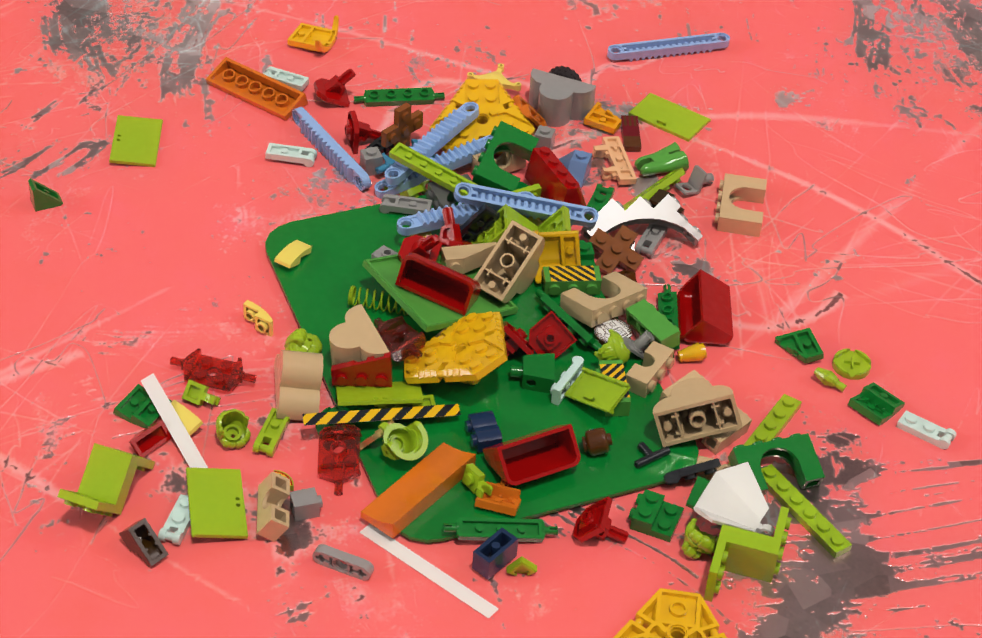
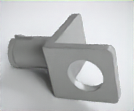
[675,165,714,195]
[623,330,655,359]

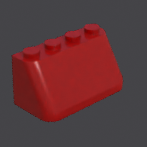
[525,146,586,206]
[395,253,481,316]
[677,269,734,345]
[483,424,581,486]

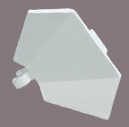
[694,462,775,536]

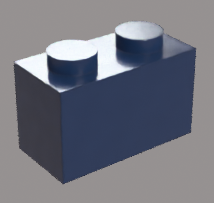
[472,528,518,580]

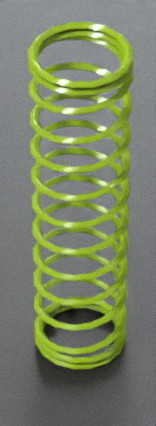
[348,285,408,316]

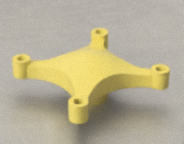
[467,63,521,91]

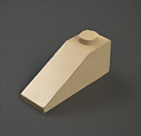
[441,242,497,274]

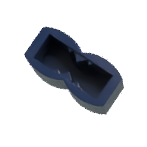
[465,411,502,453]

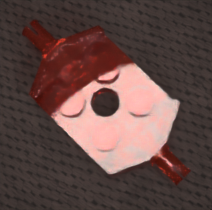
[374,316,426,362]
[170,348,257,392]
[318,423,362,496]

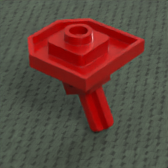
[313,69,356,107]
[344,110,381,154]
[426,207,472,247]
[398,234,442,262]
[528,310,577,359]
[498,321,534,367]
[572,496,629,543]

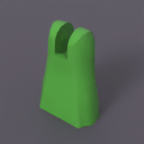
[634,142,689,177]

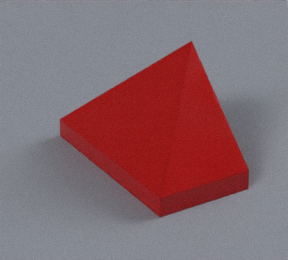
[129,420,173,458]

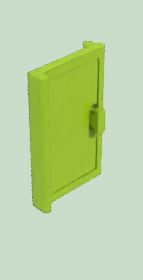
[564,367,631,414]

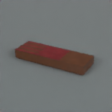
[621,115,641,152]

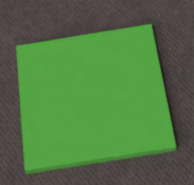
[362,246,519,332]

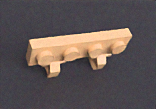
[592,136,637,185]

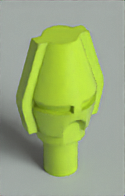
[814,367,847,392]

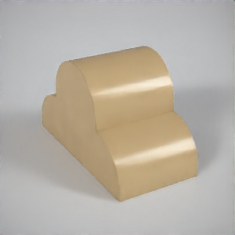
[474,220,545,303]
[329,304,389,365]
[274,350,323,421]
[653,378,743,447]

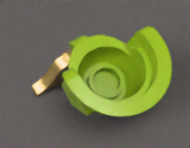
[356,420,428,460]

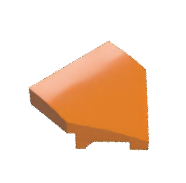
[475,479,521,516]

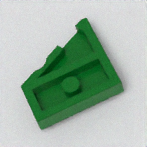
[775,328,824,364]

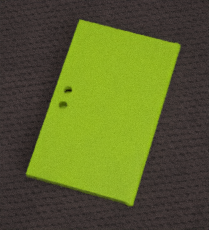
[628,93,711,142]
[109,115,163,167]
[335,382,424,407]
[186,467,248,539]

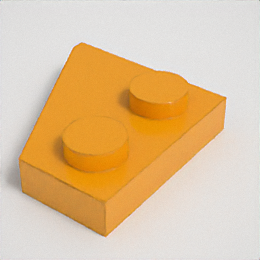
[583,102,622,134]

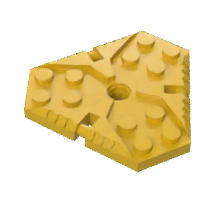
[429,79,535,154]
[404,311,508,384]
[613,588,727,638]

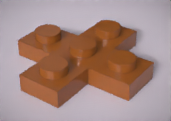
[381,102,423,148]
[588,225,644,275]

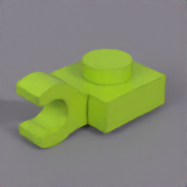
[399,180,429,198]
[182,379,221,406]
[462,463,493,498]

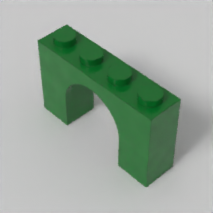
[471,121,539,191]
[728,433,825,496]

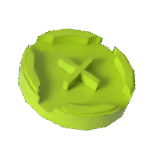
[832,348,871,380]

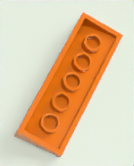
[206,57,308,121]
[361,442,476,539]

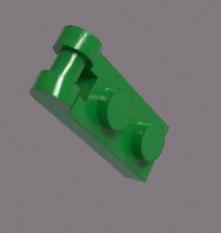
[584,184,615,220]

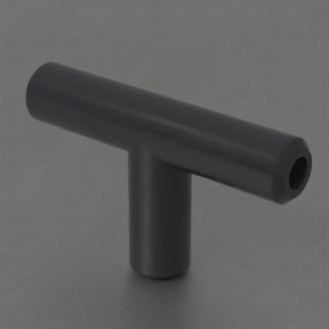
[634,442,671,468]

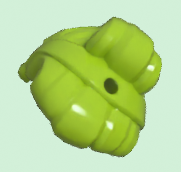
[284,328,322,353]
[594,329,631,364]
[216,409,251,449]
[681,518,719,559]

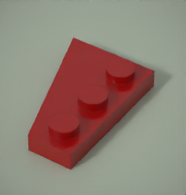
[331,352,393,387]

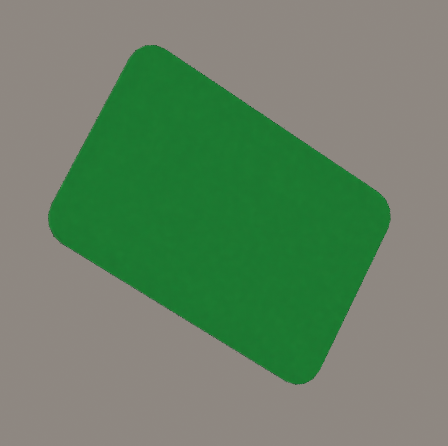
[265,181,699,544]

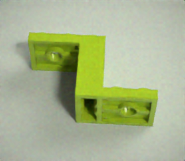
[471,204,571,244]
[57,443,155,517]
[704,506,792,602]

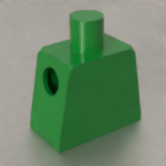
[510,353,555,394]

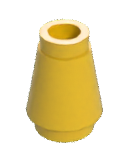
[677,342,707,362]

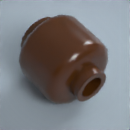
[582,427,613,456]

